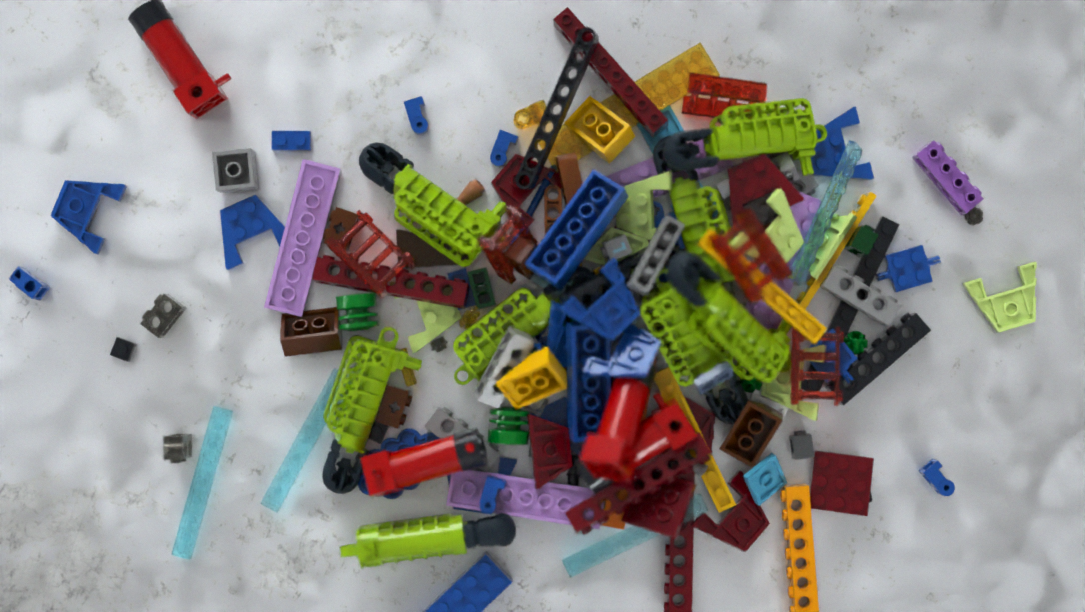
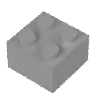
[212,148,259,193]

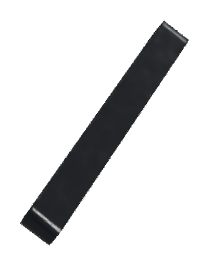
[515,27,599,190]

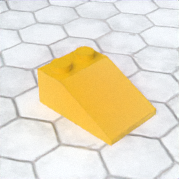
[564,96,636,164]
[496,347,567,410]

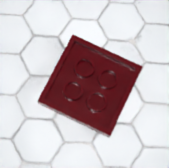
[810,451,874,516]
[621,471,697,540]

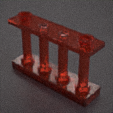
[681,72,767,119]
[477,205,538,285]
[708,208,793,303]
[326,210,415,299]
[790,327,844,406]

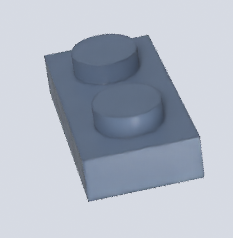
[693,361,734,395]

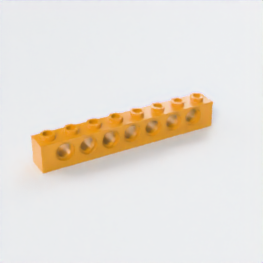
[780,484,819,612]

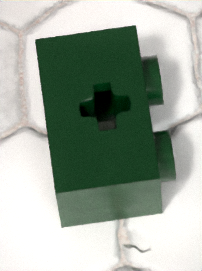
[844,225,878,257]
[468,267,496,310]

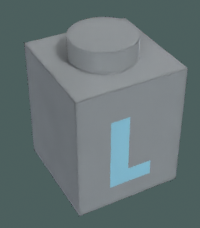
[600,234,632,261]

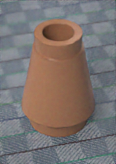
[457,179,486,205]

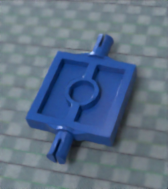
[876,245,941,292]
[809,329,858,384]

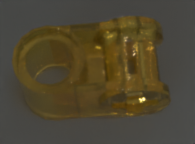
[513,100,547,129]

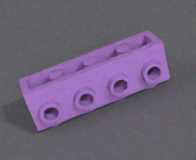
[912,140,984,215]

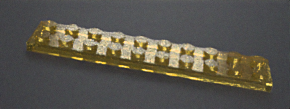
[538,42,720,174]

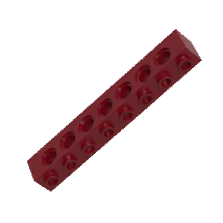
[553,7,668,138]
[312,255,470,309]
[565,432,713,535]
[664,462,695,612]

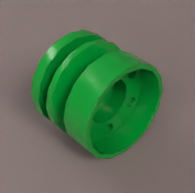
[336,293,379,332]
[487,407,530,445]

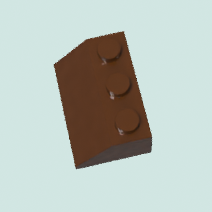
[280,307,342,357]
[719,400,783,468]

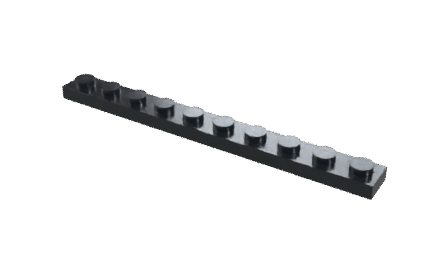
[801,216,900,396]

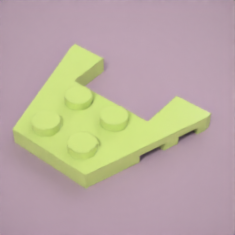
[616,171,672,240]
[730,189,804,271]
[963,261,1037,333]
[389,281,462,353]
[761,345,826,421]

